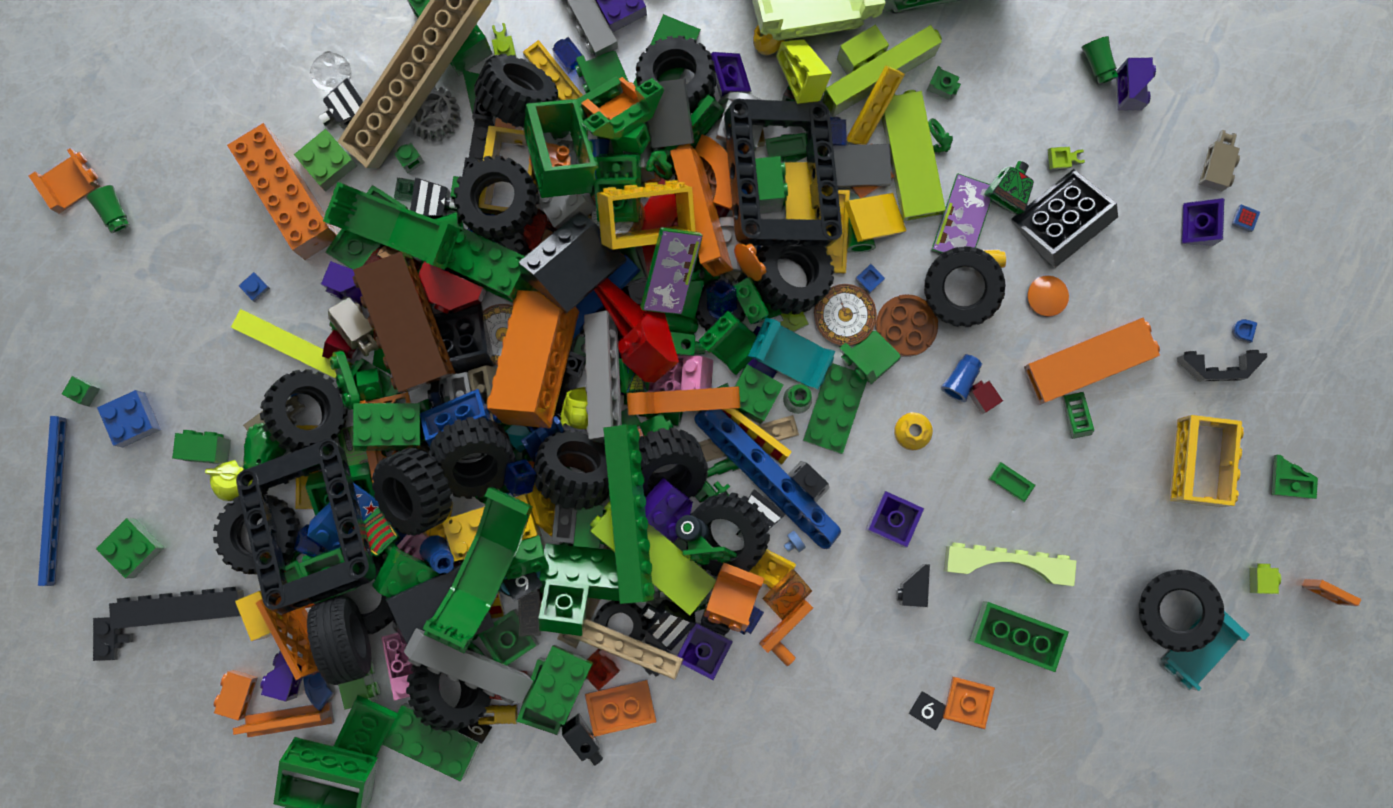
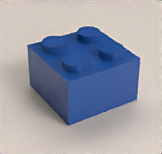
[97,390,161,448]

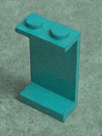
[748,318,836,389]
[1161,611,1250,691]

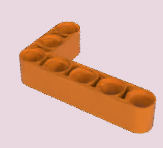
[627,387,740,415]

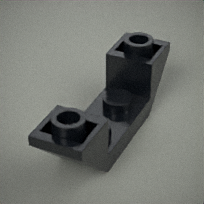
[462,98,496,177]
[1177,350,1267,382]
[553,351,586,422]

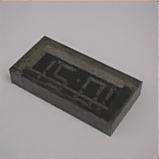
[518,592,541,636]

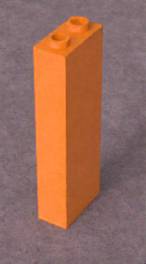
[670,144,733,277]
[1024,317,1160,405]

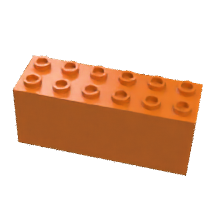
[227,123,337,260]
[487,290,579,428]

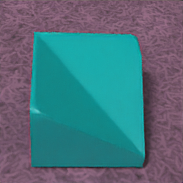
[505,425,531,453]

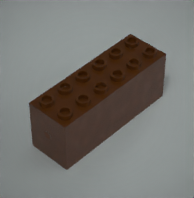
[353,251,455,392]

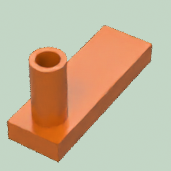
[759,599,813,666]

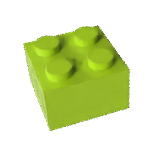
[837,24,889,75]

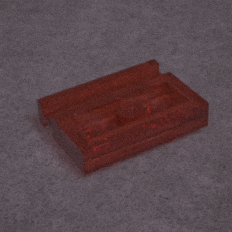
[587,648,620,691]

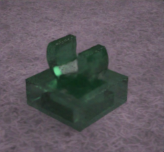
[394,177,415,202]

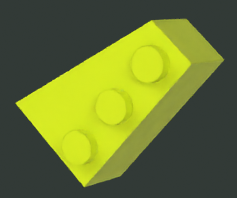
[776,39,832,104]

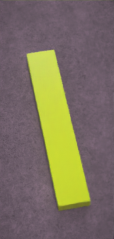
[231,309,352,379]

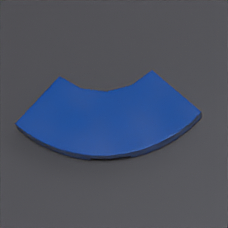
[303,672,334,711]

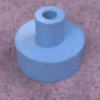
[784,531,806,552]

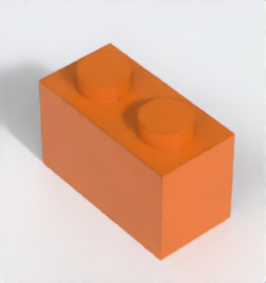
[214,670,258,721]

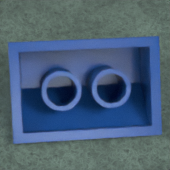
[420,389,492,449]

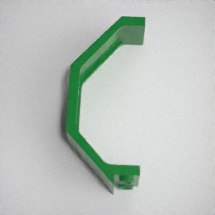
[323,182,460,270]
[423,487,533,654]

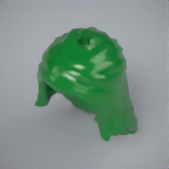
[243,423,286,470]

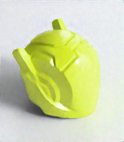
[560,387,588,430]
[205,460,253,502]

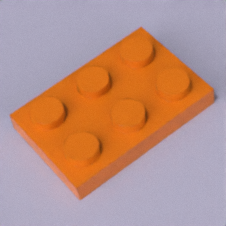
[585,680,657,737]

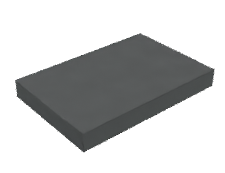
[648,78,694,148]
[833,144,892,188]

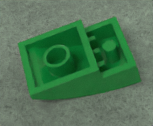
[594,154,641,222]

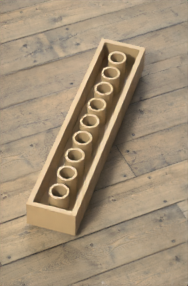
[337,0,492,168]

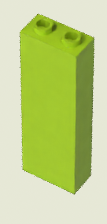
[822,25,942,118]
[882,90,946,222]
[590,501,716,615]

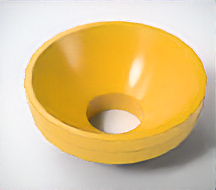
[753,25,785,55]
[894,412,933,450]

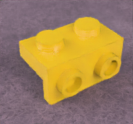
[749,549,796,592]

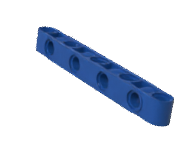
[694,409,841,549]

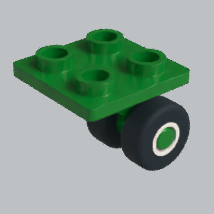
[676,515,737,565]

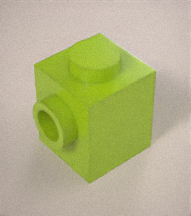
[1249,563,1281,594]

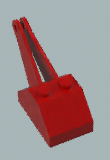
[642,178,678,274]
[419,262,487,314]
[594,278,679,383]

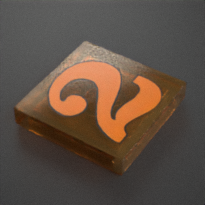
[762,569,812,621]

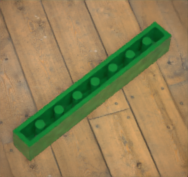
[603,425,655,604]

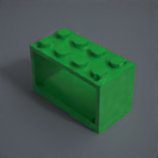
[407,0,492,76]
[523,99,598,198]
[445,224,533,304]
[273,737,378,808]

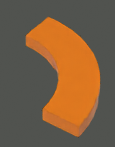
[695,134,733,211]

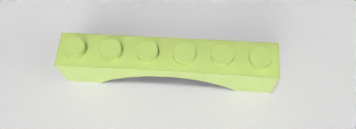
[944,543,1077,586]

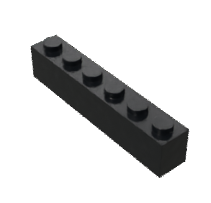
[109,587,244,629]

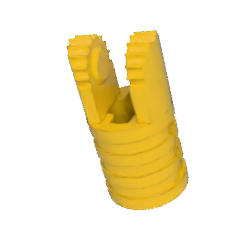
[478,705,518,725]

